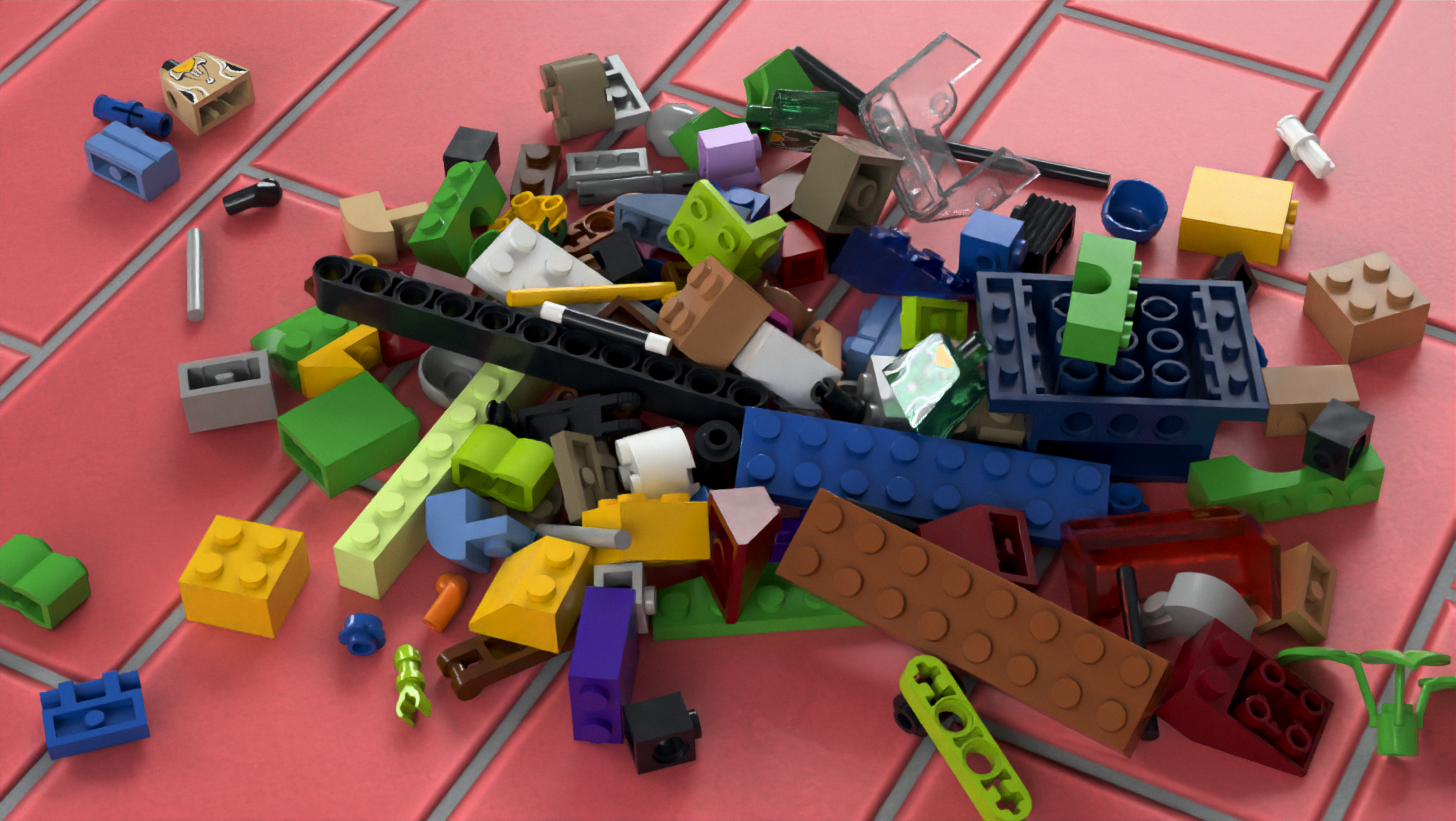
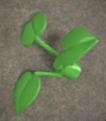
[1273,646,1456,757]

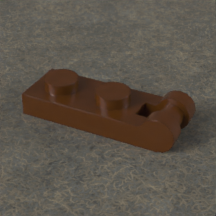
[436,627,577,701]

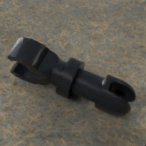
[485,400,519,439]

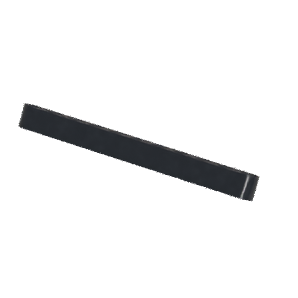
[312,255,768,439]

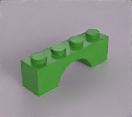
[668,48,814,170]
[1186,443,1385,534]

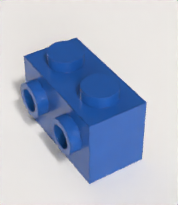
[957,208,1028,303]

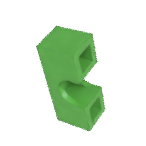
[408,160,508,277]
[1060,232,1142,366]

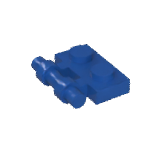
[39,670,151,761]

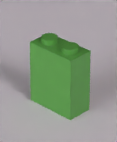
[276,370,421,499]

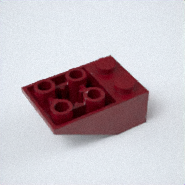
[1154,618,1334,778]

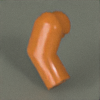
[422,572,469,633]

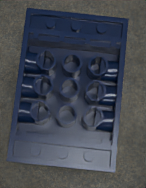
[974,271,1269,483]

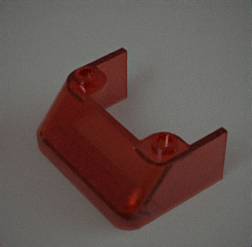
[1060,505,1282,626]

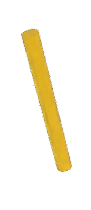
[506,282,677,307]

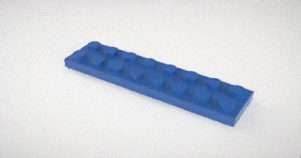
[734,406,1111,556]

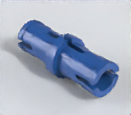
[93,94,173,138]

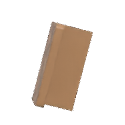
[1253,541,1338,646]

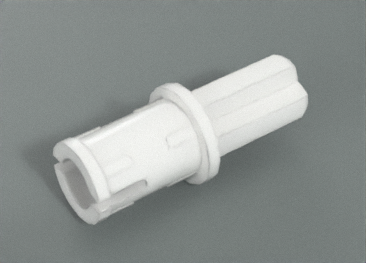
[1275,115,1335,179]

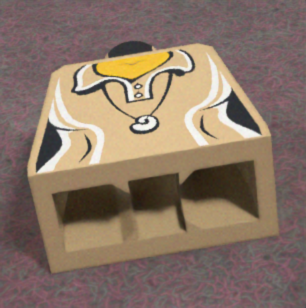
[160,52,255,136]

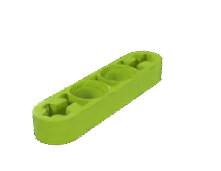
[899,655,1032,821]

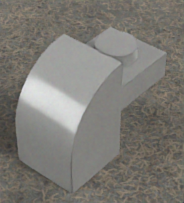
[1141,572,1257,643]

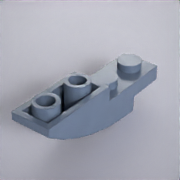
[614,194,784,274]

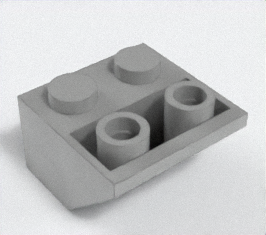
[178,348,278,433]

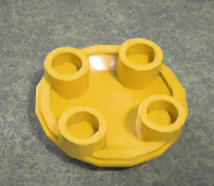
[488,191,568,233]

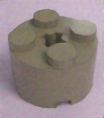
[540,53,615,142]

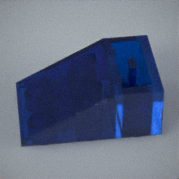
[830,224,976,301]

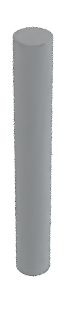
[186,228,204,322]

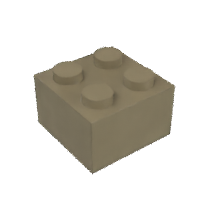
[790,134,904,234]

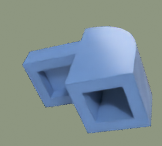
[425,488,531,573]

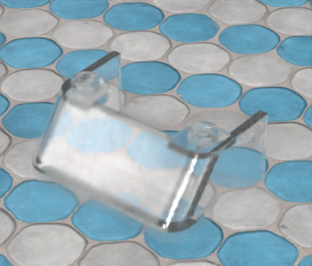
[858,31,1041,223]

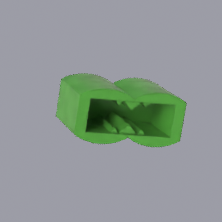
[0,533,91,629]

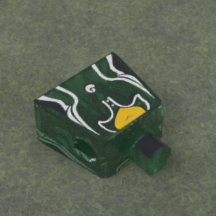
[744,89,840,153]
[882,331,993,439]

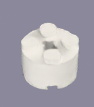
[615,424,700,499]

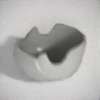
[645,103,701,158]
[418,346,484,408]

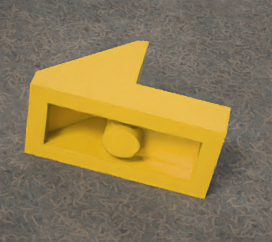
[297,324,382,398]

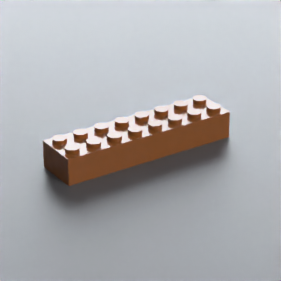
[775,487,1175,759]

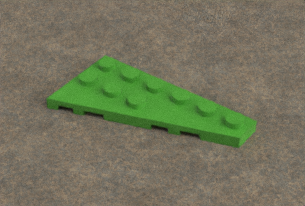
[651,562,868,641]

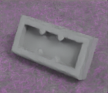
[566,148,649,190]

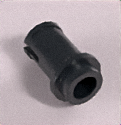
[810,377,865,424]

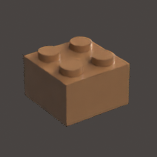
[1302,250,1431,364]
[655,255,774,371]

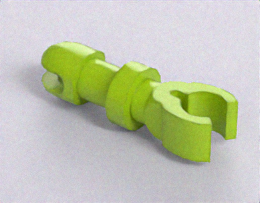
[394,644,432,727]

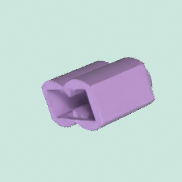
[697,122,762,191]

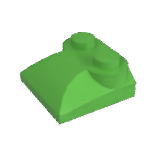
[250,304,358,392]

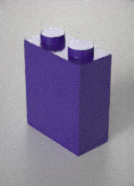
[568,586,640,744]

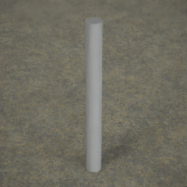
[534,523,632,550]

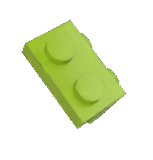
[666,179,788,286]
[900,296,983,362]

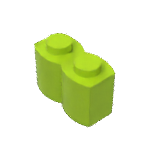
[451,424,559,512]

